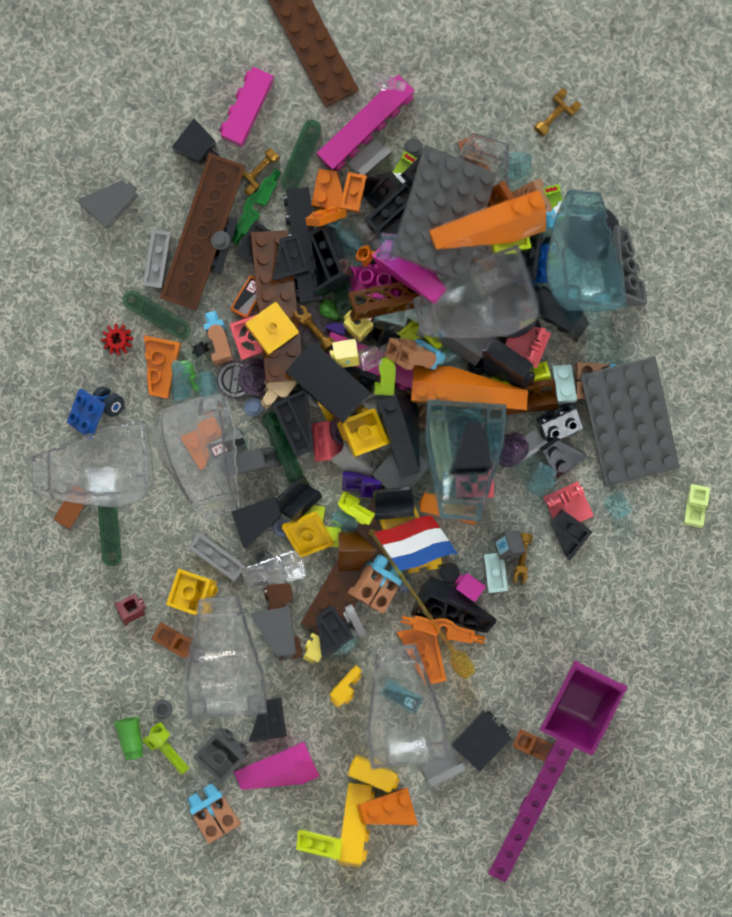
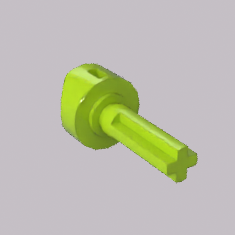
[142,722,189,775]

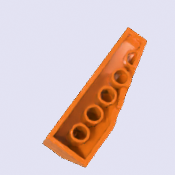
[429,190,546,250]
[411,365,528,410]

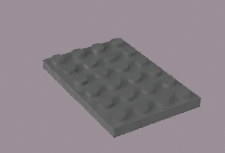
[390,145,497,282]
[580,356,680,486]

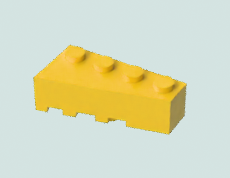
[337,783,375,868]

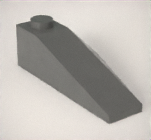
[604,225,647,307]

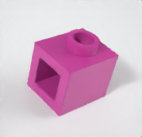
[455,573,486,602]

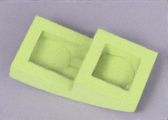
[683,484,710,528]

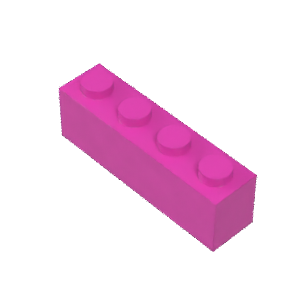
[219,67,274,148]

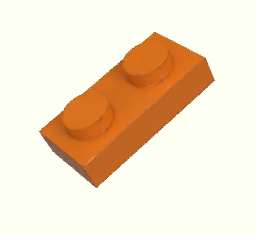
[340,172,367,213]

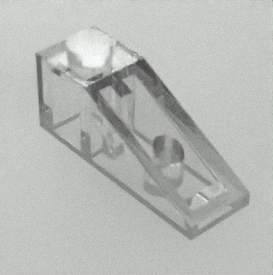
[241,550,306,587]

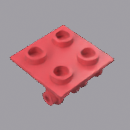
[505,326,551,369]
[543,481,594,522]

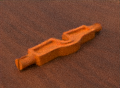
[401,615,485,645]

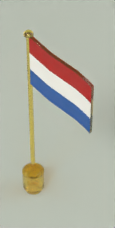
[368,515,476,680]

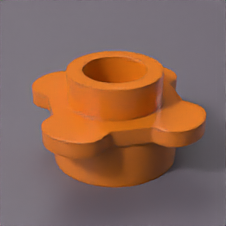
[355,245,375,267]

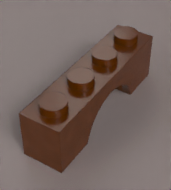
[263,580,303,661]

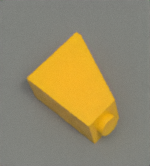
[348,754,400,793]

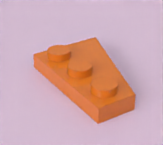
[144,335,181,399]
[397,629,447,685]
[357,788,418,826]

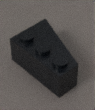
[365,182,411,243]

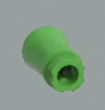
[113,716,144,760]

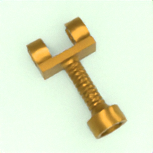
[533,88,582,137]
[242,148,280,196]
[294,305,335,353]
[512,533,533,586]

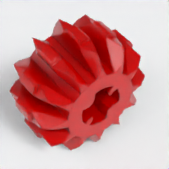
[101,323,134,356]

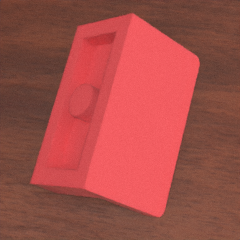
[312,421,343,462]

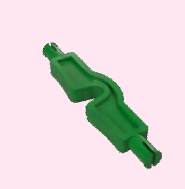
[231,168,281,245]

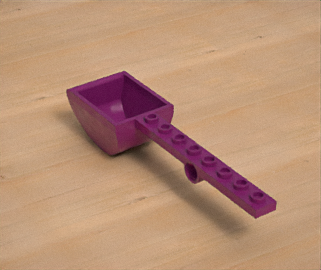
[488,660,628,883]

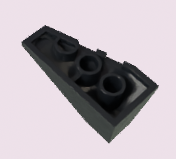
[377,395,420,478]
[410,576,497,633]

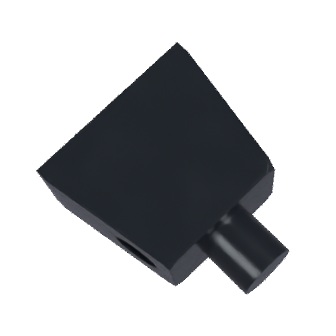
[172,119,220,165]

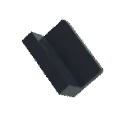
[276,475,322,521]
[373,486,415,520]

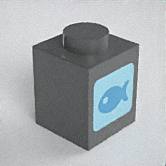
[493,531,526,562]

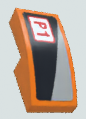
[230,275,257,319]

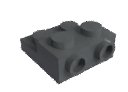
[193,727,249,784]

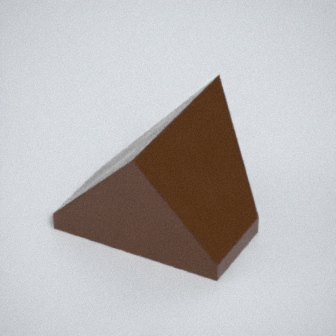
[338,532,377,571]

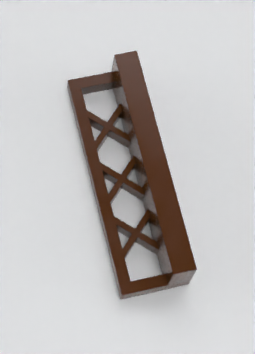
[348,282,427,322]
[480,379,558,418]

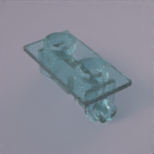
[171,360,191,402]

